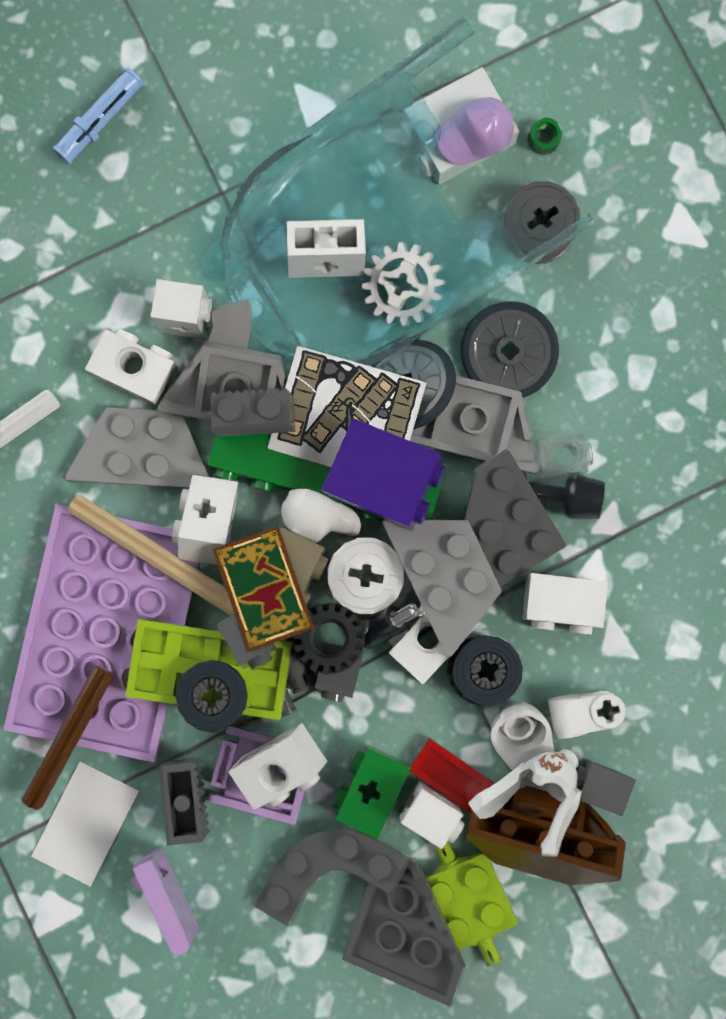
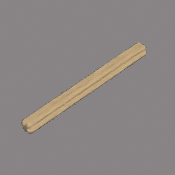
[68,495,234,616]

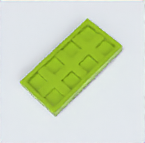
[125,619,293,720]

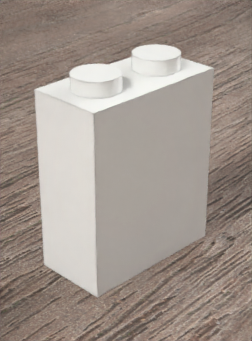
[400,67,519,185]

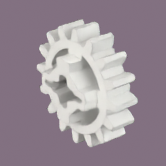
[362,242,446,326]

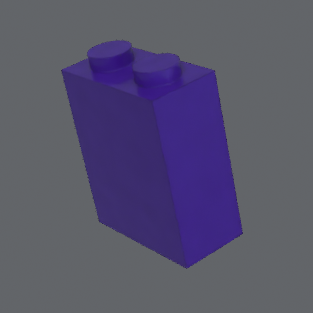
[322,418,446,531]

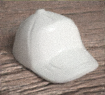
[281,489,361,543]
[491,702,554,771]

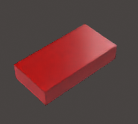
[410,737,493,814]

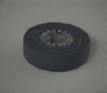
[452,635,523,706]
[176,660,248,732]

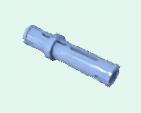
[51,68,144,165]

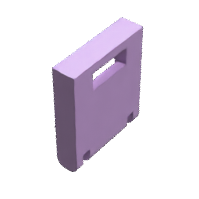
[207,725,305,825]
[132,847,198,955]

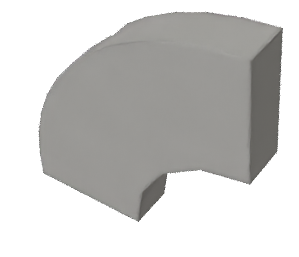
[187,298,252,363]

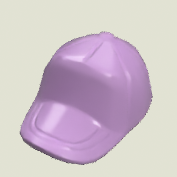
[435,97,514,165]

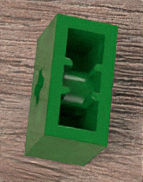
[332,745,411,840]

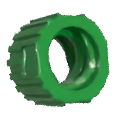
[527,117,562,155]

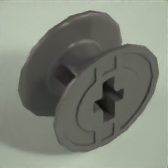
[502,181,580,264]

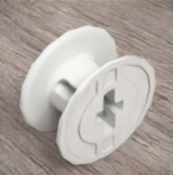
[328,538,404,614]

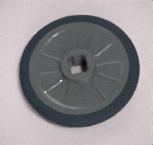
[461,301,559,398]
[371,340,456,430]

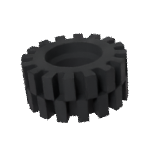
[293,603,365,674]

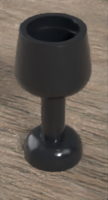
[521,470,605,519]

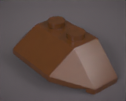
[466,786,626,886]

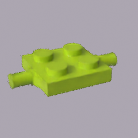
[426,841,519,967]

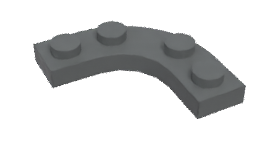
[255,830,411,926]

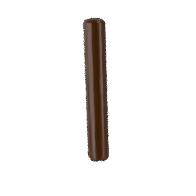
[22,666,113,810]

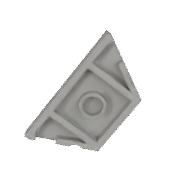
[157,341,288,421]
[410,375,538,475]
[65,407,209,489]
[382,520,502,658]

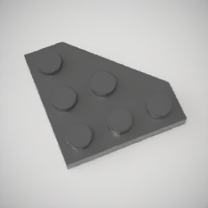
[461,449,567,587]
[342,856,466,1007]

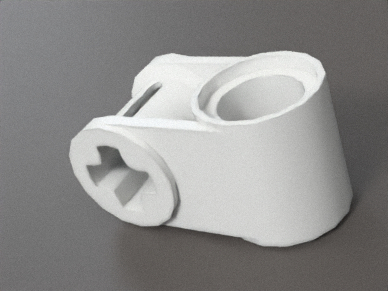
[547,691,626,739]

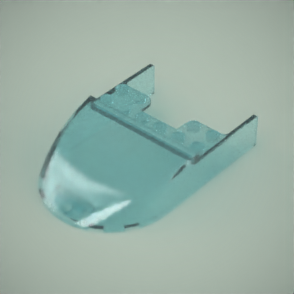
[221,16,596,366]

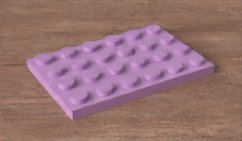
[3,504,200,763]

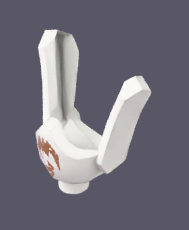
[468,749,582,857]

